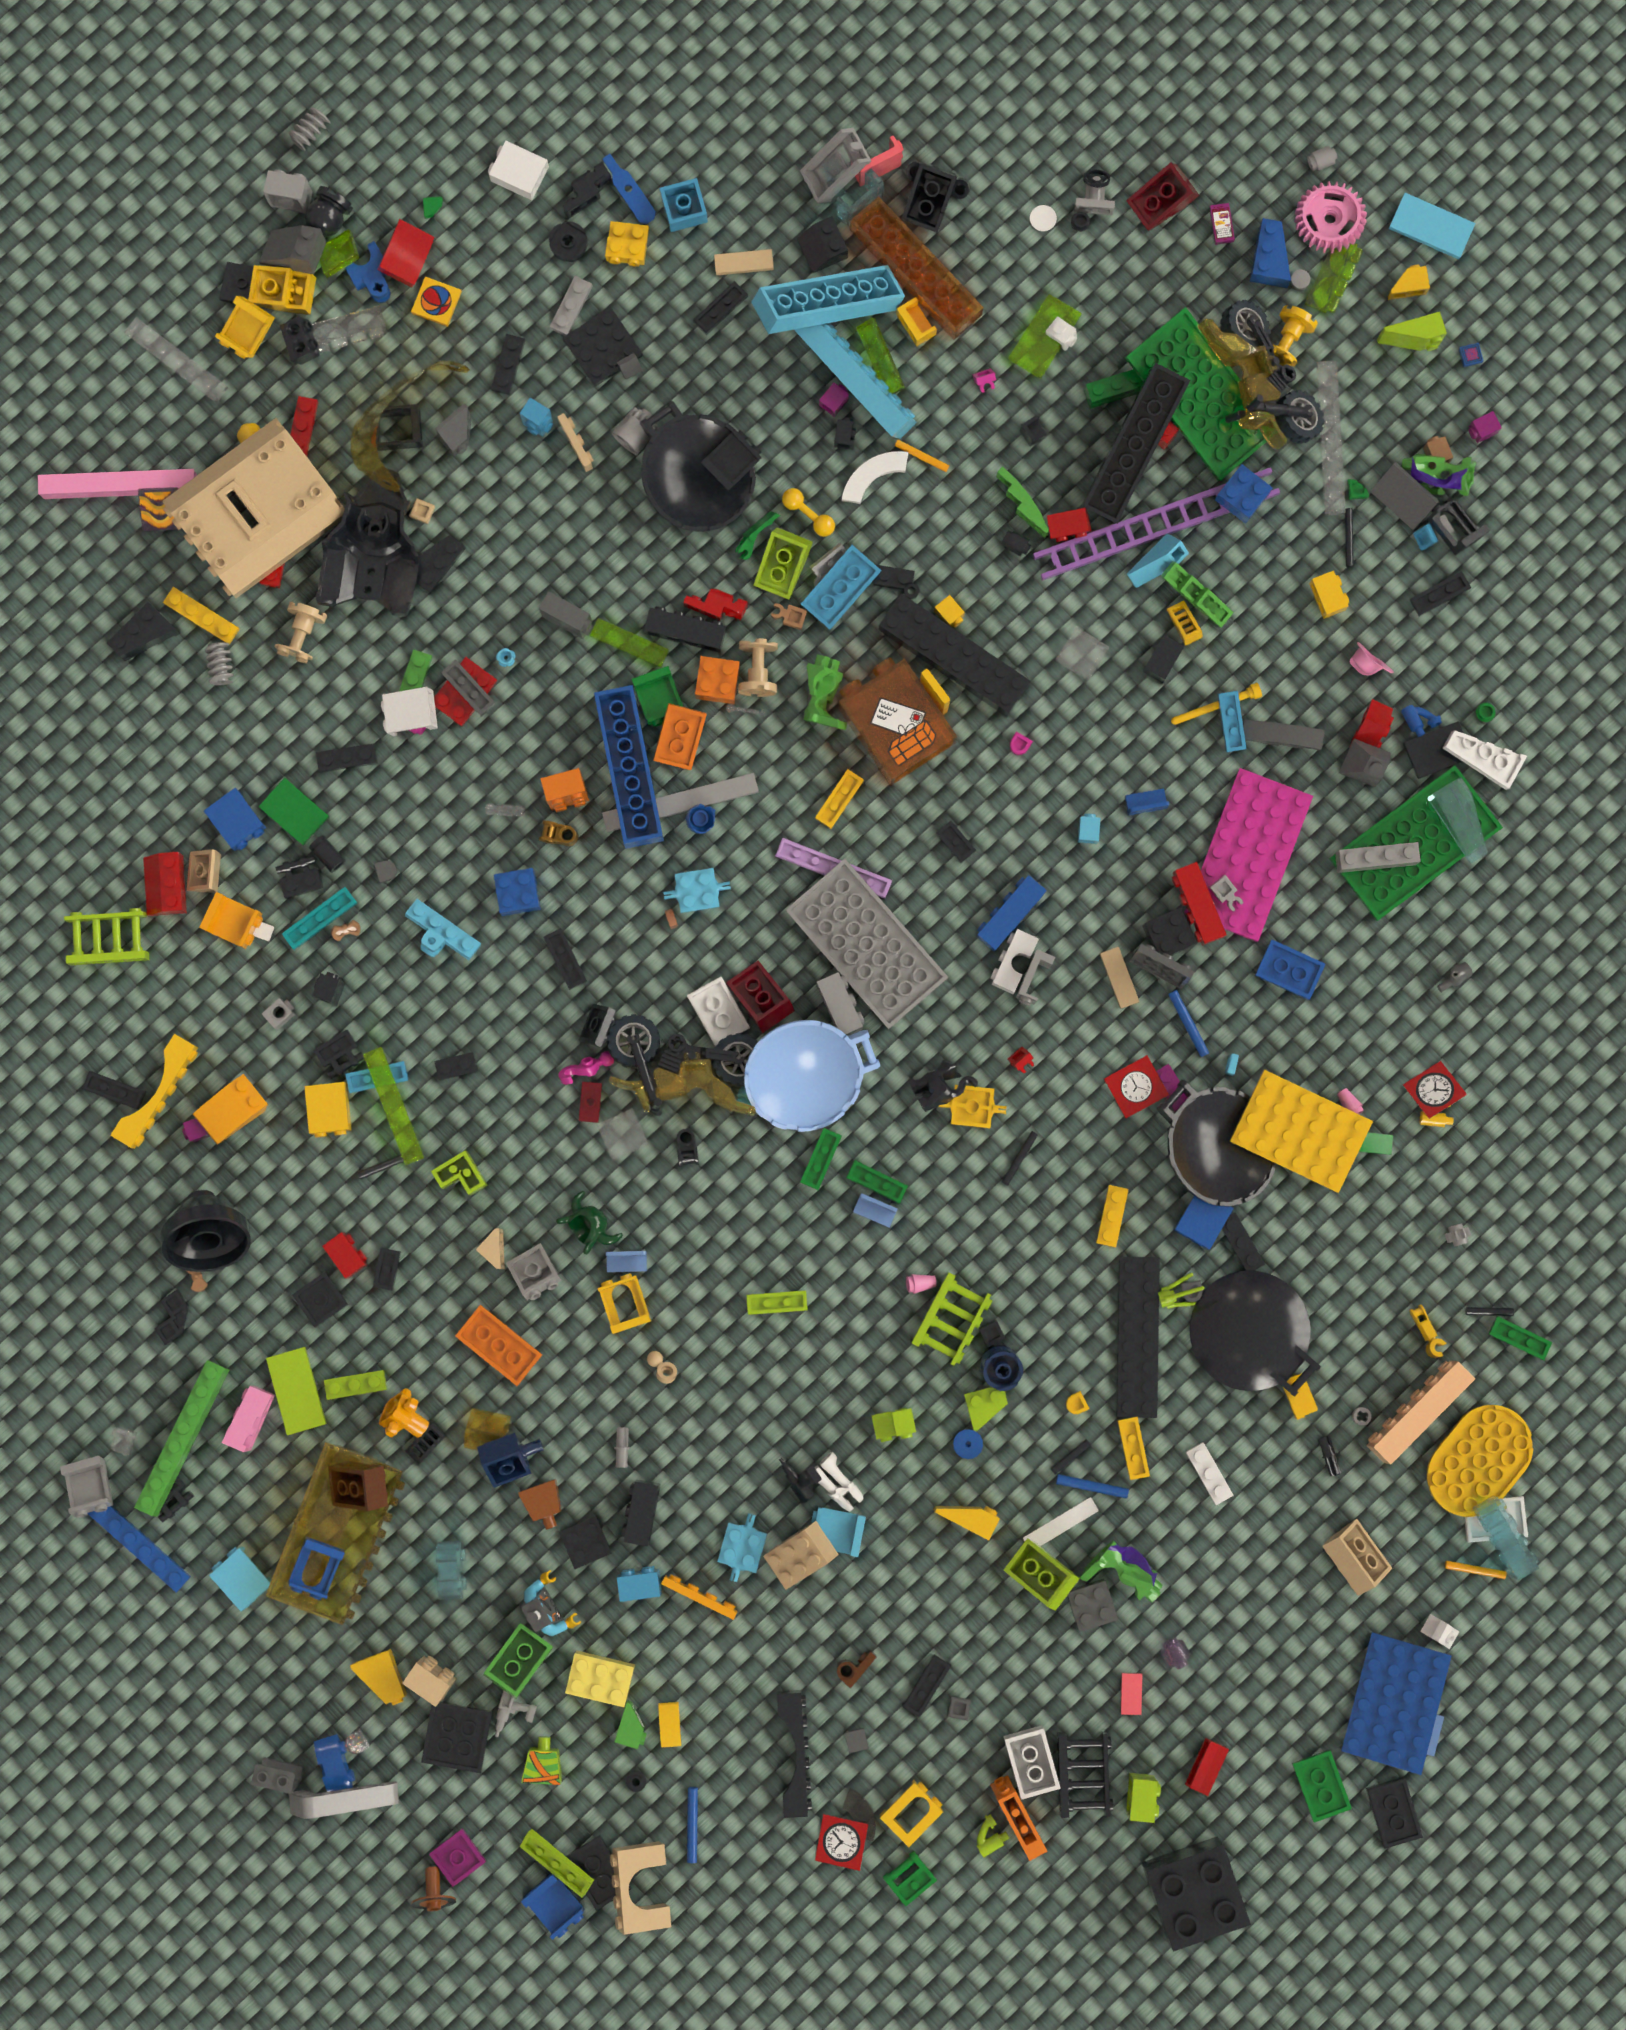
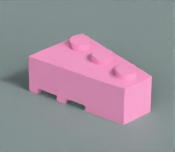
[222,1385,275,1452]

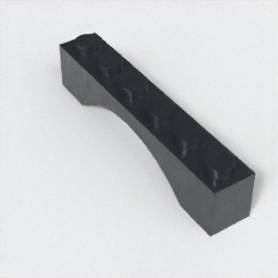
[777,1690,812,1818]

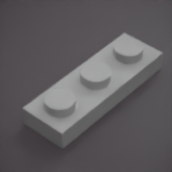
[550,276,593,336]

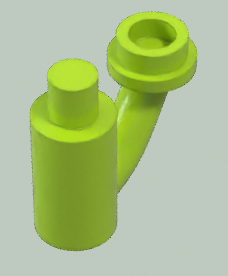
[976,1814,1010,1858]

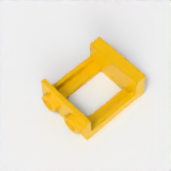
[598,1273,651,1334]
[880,1780,943,1847]

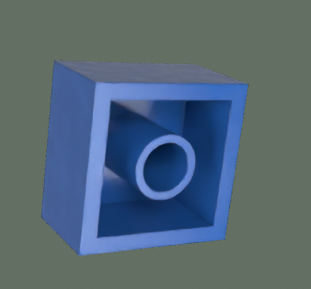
[1215,464,1273,524]
[493,868,541,916]

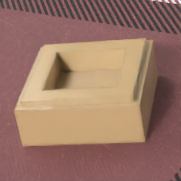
[409,498,435,524]

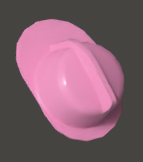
[1350,642,1394,676]

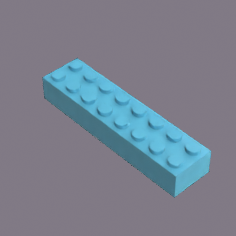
[752,265,905,334]
[794,323,917,439]

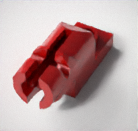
[683,589,748,621]

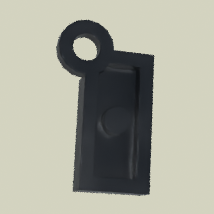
[873,565,919,599]

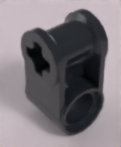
[677,1129,699,1167]

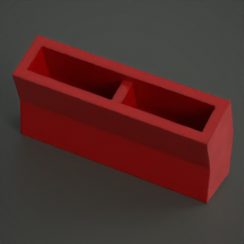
[1185,1738,1229,1796]

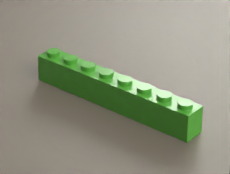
[134,1360,230,1517]

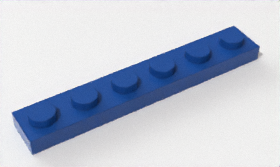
[88,1506,191,1593]

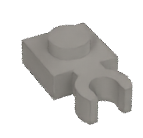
[1209,875,1243,911]

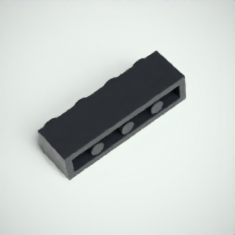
[644,606,726,653]

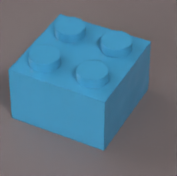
[660,178,708,232]
[617,1566,662,1602]

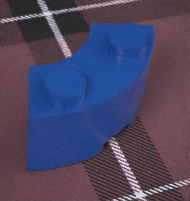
[314,1734,355,1792]

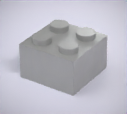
[263,170,312,213]

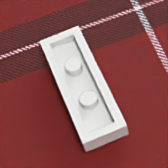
[1186,1442,1234,1505]

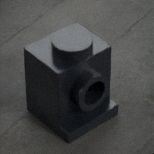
[834,418,856,450]

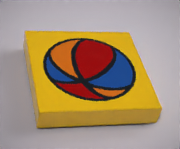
[411,277,462,327]

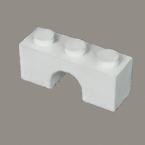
[991,929,1039,994]

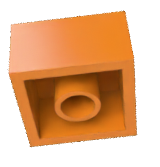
[695,656,740,704]

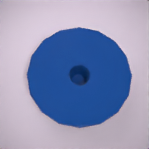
[953,1429,983,1459]

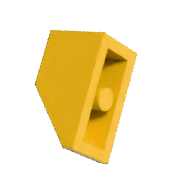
[1388,265,1430,300]

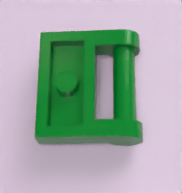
[883,1851,937,1906]

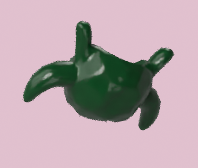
[556,1191,623,1255]

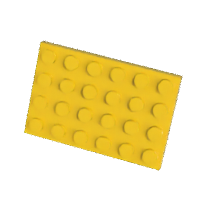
[1230,1070,1373,1193]

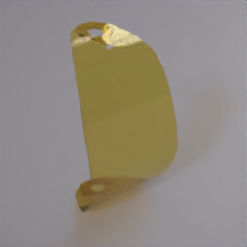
[351,361,470,492]

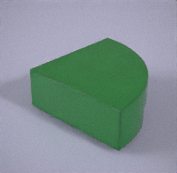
[423,197,443,219]
[1347,479,1369,500]

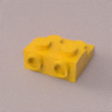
[605,221,649,267]

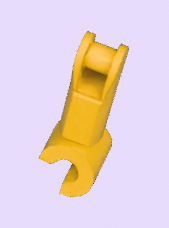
[1409,1304,1447,1358]

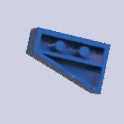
[1250,218,1291,288]

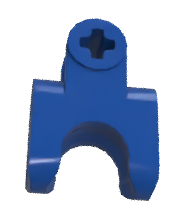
[341,241,391,303]

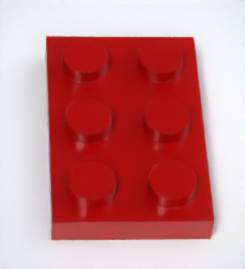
[434,657,497,727]

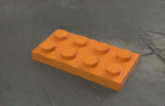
[455,1305,543,1386]

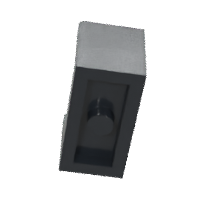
[1143,635,1184,683]

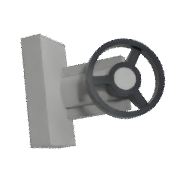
[1074,169,1115,215]

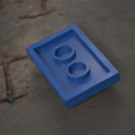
[1255,939,1326,1000]

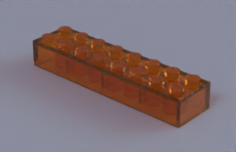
[850,196,984,340]

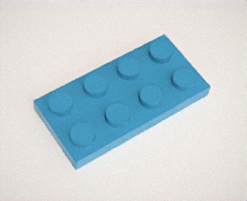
[801,545,882,630]

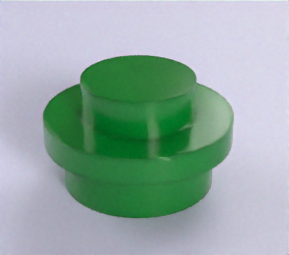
[1475,703,1496,722]

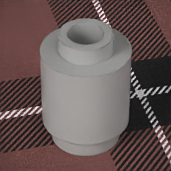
[1307,146,1337,171]

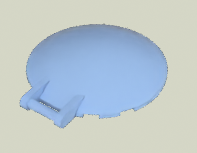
[744,1020,880,1132]

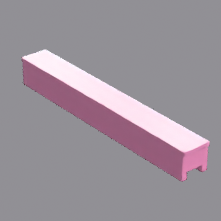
[38,469,197,499]

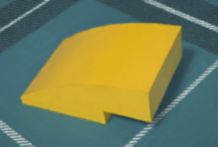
[248,265,316,315]

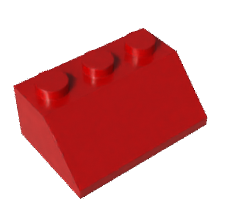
[143,852,187,916]

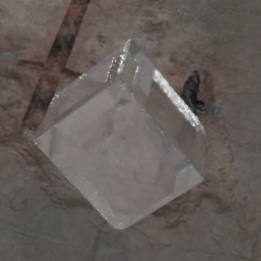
[111,1427,137,1456]

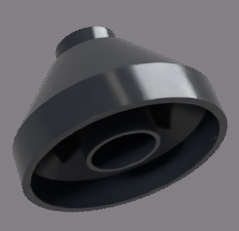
[160,1190,251,1272]

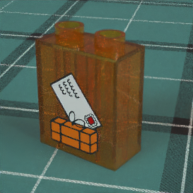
[838,658,957,786]

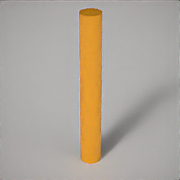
[895,439,950,473]
[1445,1561,1507,1579]

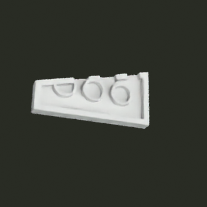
[1443,730,1527,790]

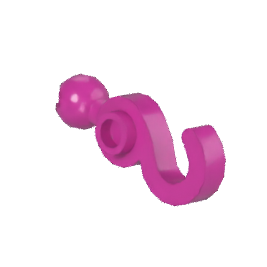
[558,1051,614,1085]

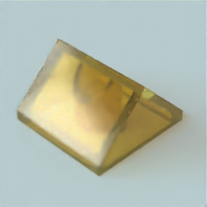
[464,1408,512,1450]

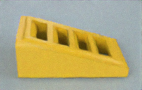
[1167,600,1203,645]

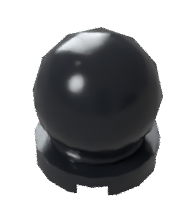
[305,186,353,237]

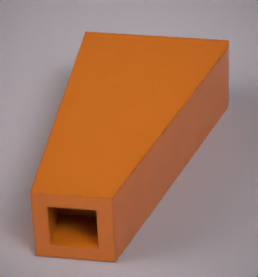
[990,1775,1048,1861]

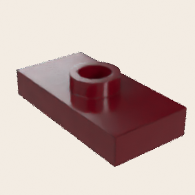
[579,1082,602,1123]

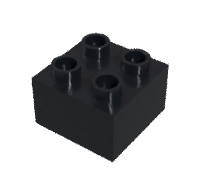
[1141,1836,1251,1952]

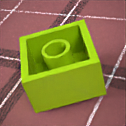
[1126,1773,1161,1823]

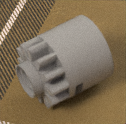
[612,407,658,455]

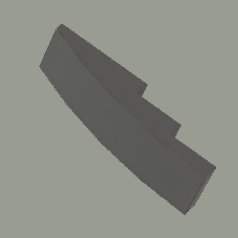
[1243,720,1325,751]

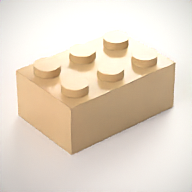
[763,1521,839,1590]
[402,1656,457,1707]

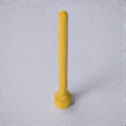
[1171,682,1262,725]

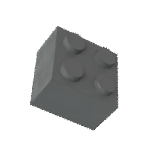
[1067,1579,1118,1632]

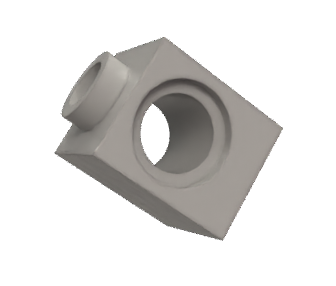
[262,998,296,1030]

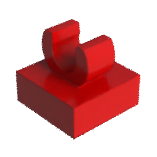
[1007,1047,1034,1073]

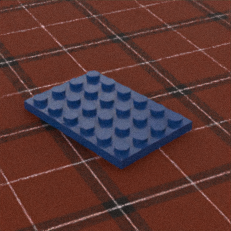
[1341,1632,1452,1775]

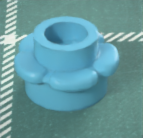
[496,648,516,667]

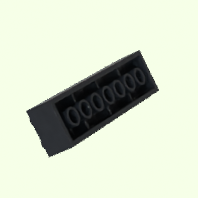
[1082,362,1191,524]
[879,593,1031,717]

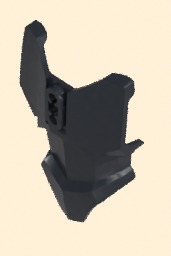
[316,468,420,616]

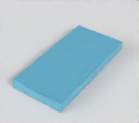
[1388,193,1476,260]

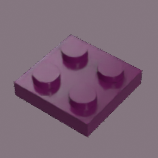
[429,1828,486,1887]

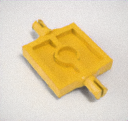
[939,1085,1007,1129]

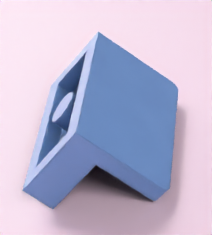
[853,1193,897,1228]
[606,1251,647,1272]

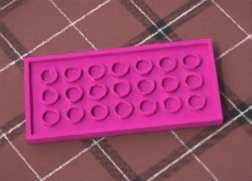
[1184,768,1313,942]

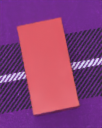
[1120,1673,1142,1715]

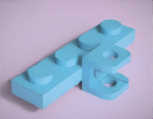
[405,899,481,960]

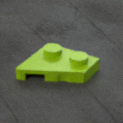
[964,1387,1008,1431]

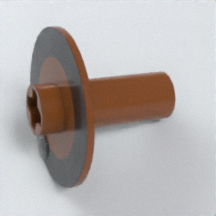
[411,1867,456,1911]

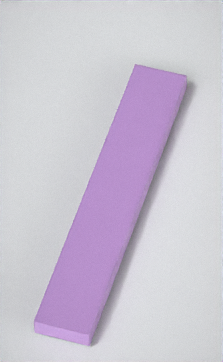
[775,838,892,899]

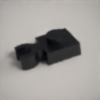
[978,1319,1007,1347]

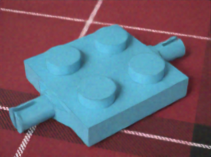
[663,868,731,913]
[717,1513,767,1582]

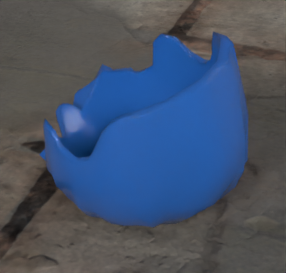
[685,804,715,834]

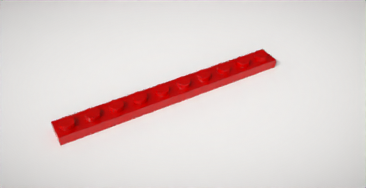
[259,396,318,588]

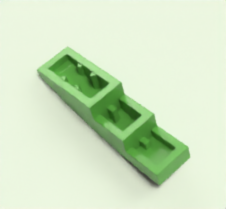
[996,466,1049,538]
[1161,561,1234,628]

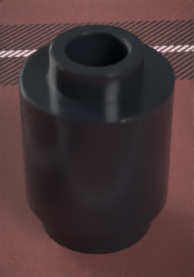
[1001,530,1031,557]

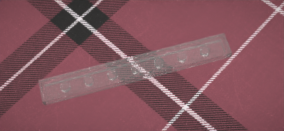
[1316,361,1346,515]

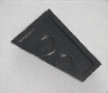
[416,535,466,594]

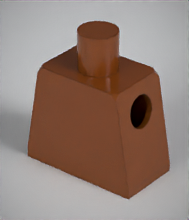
[518,1479,561,1530]

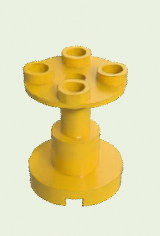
[1261,305,1318,367]

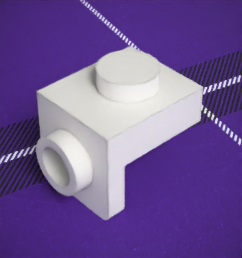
[1046,316,1077,351]

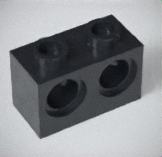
[280,316,320,365]

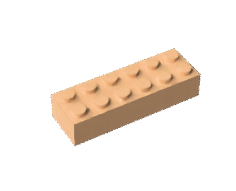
[1366,1361,1475,1465]

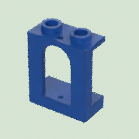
[288,1536,345,1600]

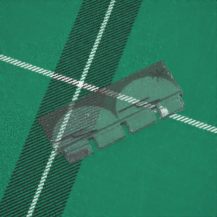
[312,306,386,353]

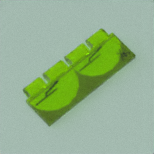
[1305,243,1363,313]

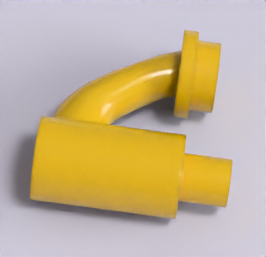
[1420,1105,1454,1127]

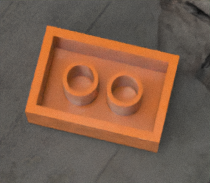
[540,768,589,812]

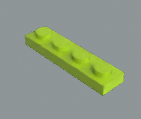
[519,1829,594,1898]

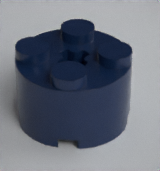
[981,1346,1023,1391]

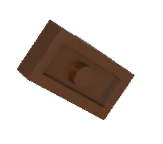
[837,1650,877,1689]

